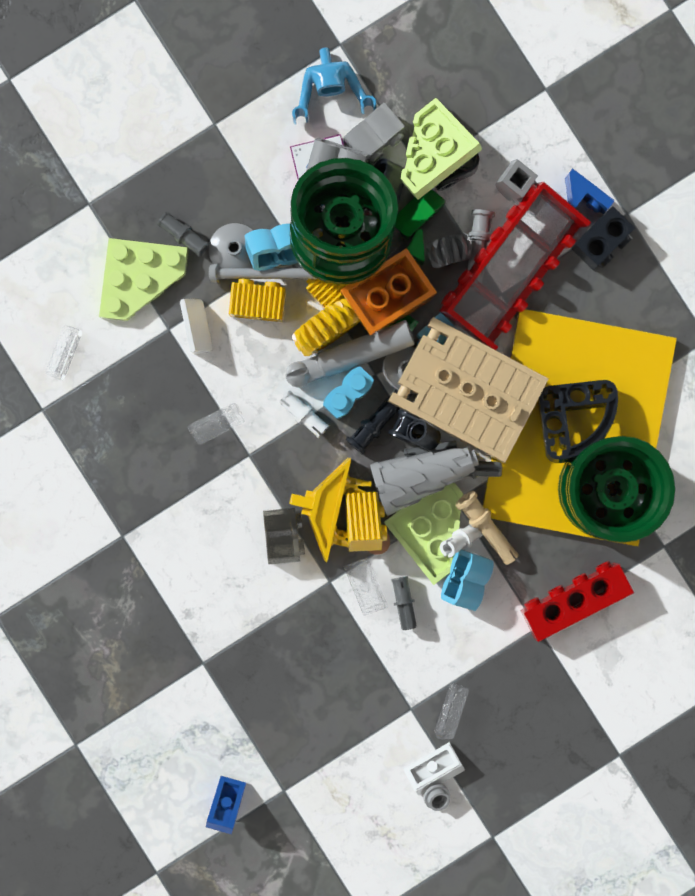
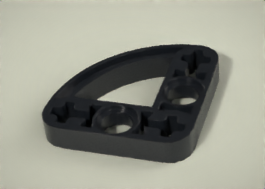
[538,380,618,463]

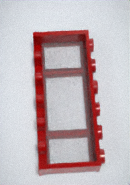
[439,182,591,350]

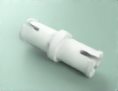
[279,391,329,438]
[440,524,483,557]

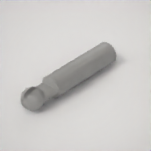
[285,320,415,388]

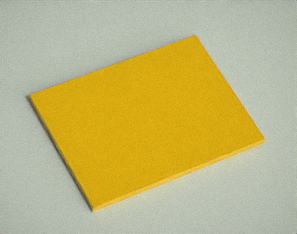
[482,309,677,546]

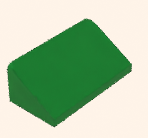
[395,189,446,241]

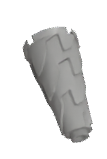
[370,447,479,516]

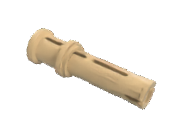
[456,491,519,565]

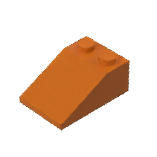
[340,248,437,336]

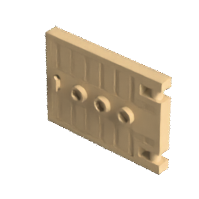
[388,317,548,463]

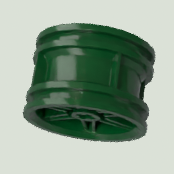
[289,158,398,285]
[558,436,676,543]

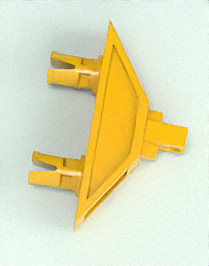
[289,458,372,562]

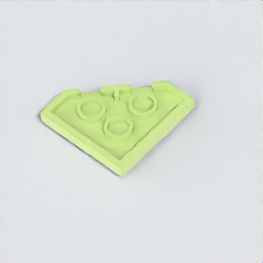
[401,98,482,199]
[99,238,189,321]
[384,483,463,585]

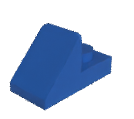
[565,168,615,214]
[205,776,246,835]

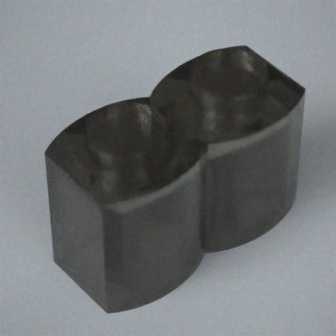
[263,507,305,565]

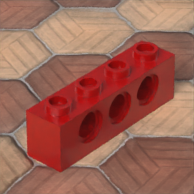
[520,561,634,642]

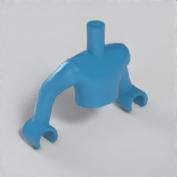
[292,48,376,125]

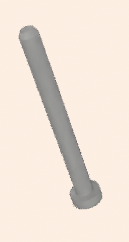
[209,264,317,283]

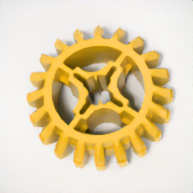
[292,299,360,356]

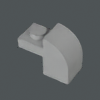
[495,159,545,216]

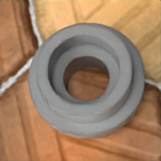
[424,784,450,811]

